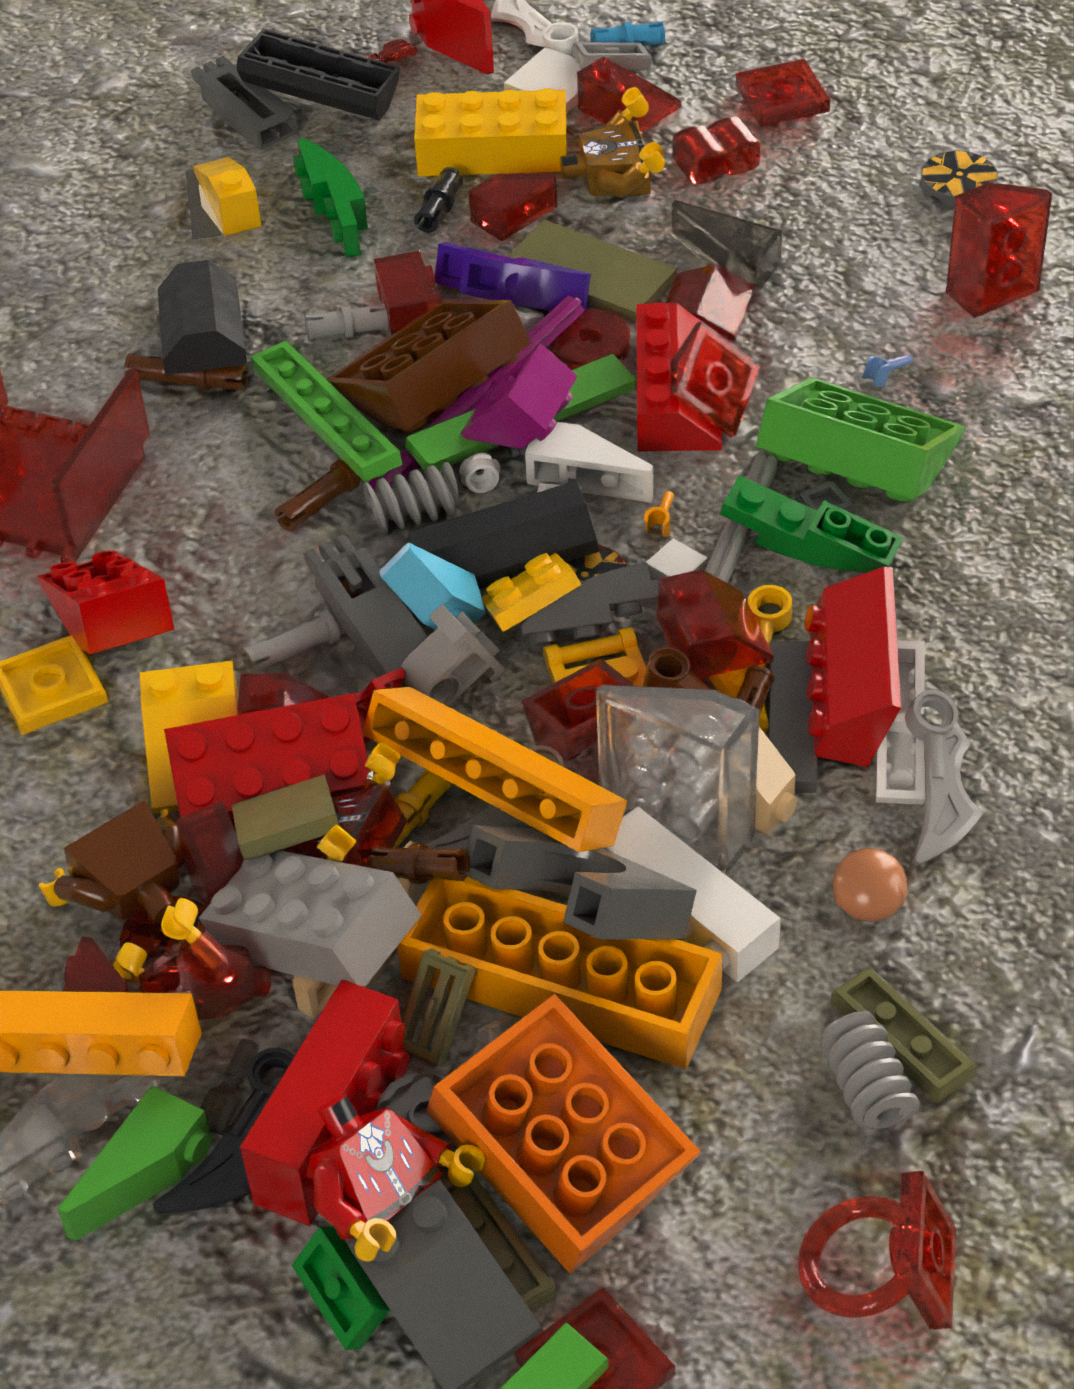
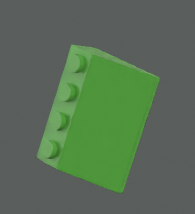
[755,377,966,502]

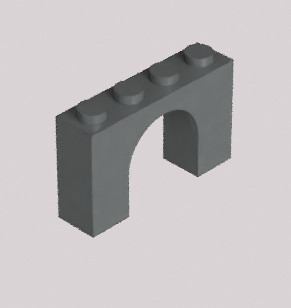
[462,825,697,939]

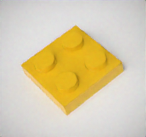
[482,553,582,632]

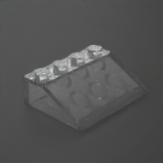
[596,685,759,876]

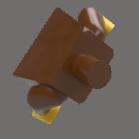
[38,801,185,924]

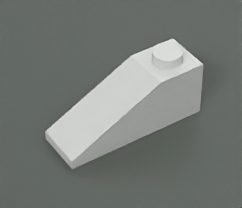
[525,422,653,503]

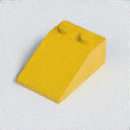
[140,661,241,814]

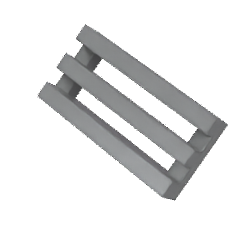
[572,42,652,70]

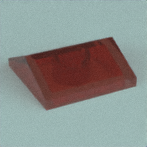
[666,263,755,342]
[670,321,760,438]

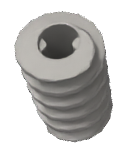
[363,462,459,534]
[820,1011,920,1129]

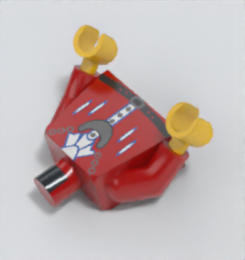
[309,1094,485,1261]

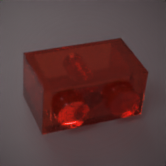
[373,251,443,335]

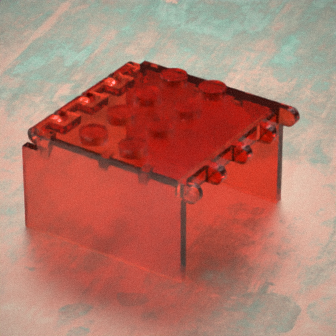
[0,368,150,563]

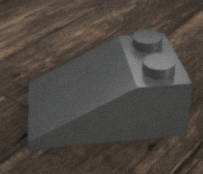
[348,1180,544,1389]

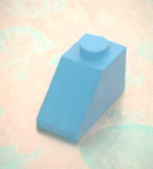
[379,542,486,630]

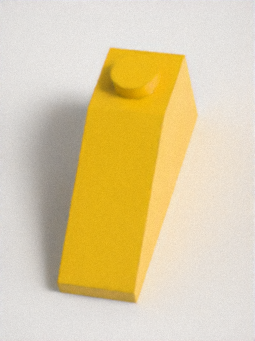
[193,157,261,236]

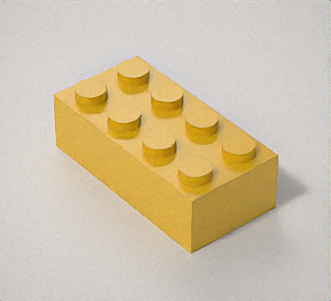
[414,88,567,176]

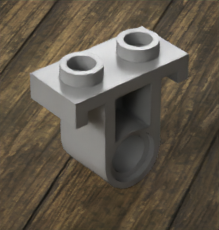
[401,604,506,706]

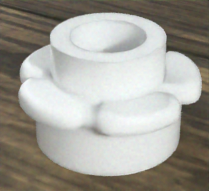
[459,453,501,493]

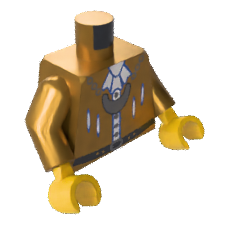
[560,87,665,197]

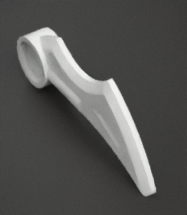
[491,0,579,55]

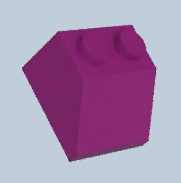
[460,343,578,449]

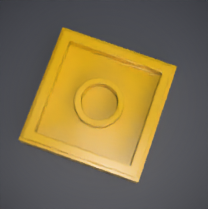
[0,635,108,735]

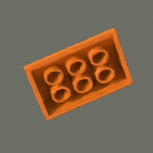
[426,994,701,1274]

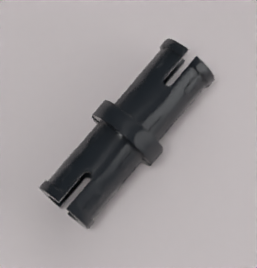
[414,167,464,233]

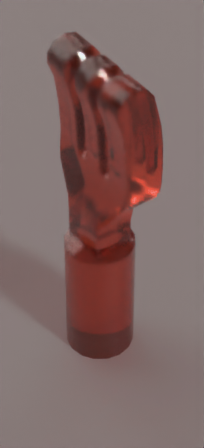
[367,39,418,63]

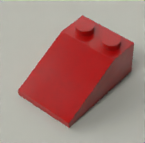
[409,0,494,74]

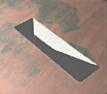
[186,169,223,240]

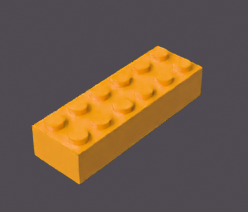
[397,876,723,1070]

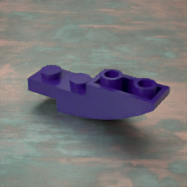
[434,242,591,314]

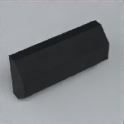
[237,28,400,121]
[158,260,247,375]
[408,480,600,589]

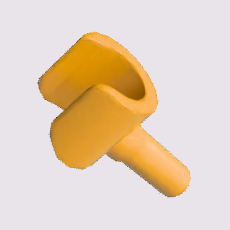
[644,491,674,537]

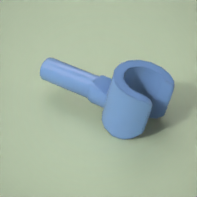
[862,354,913,387]

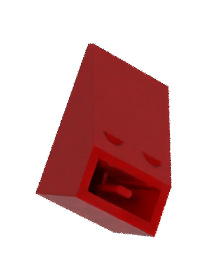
[37,550,175,654]

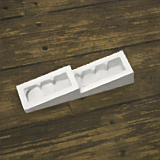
[876,640,926,805]

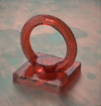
[798,1171,956,1330]

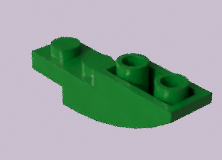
[293,139,368,258]
[719,475,904,572]

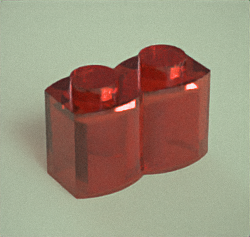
[672,117,761,184]

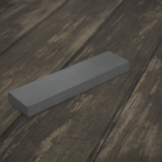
[769,641,817,793]

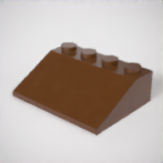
[326,299,532,432]

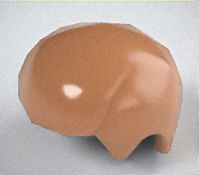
[832,848,907,922]

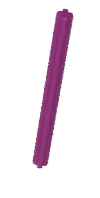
[368,296,584,492]

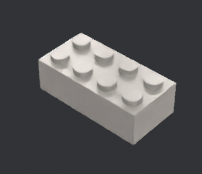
[199,850,422,987]

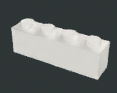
[604,806,781,983]

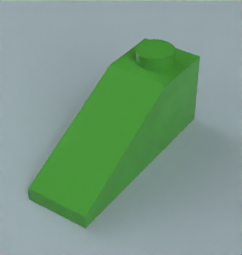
[57,1085,211,1241]

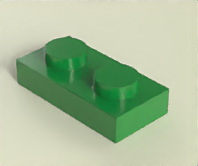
[291,1226,390,1350]

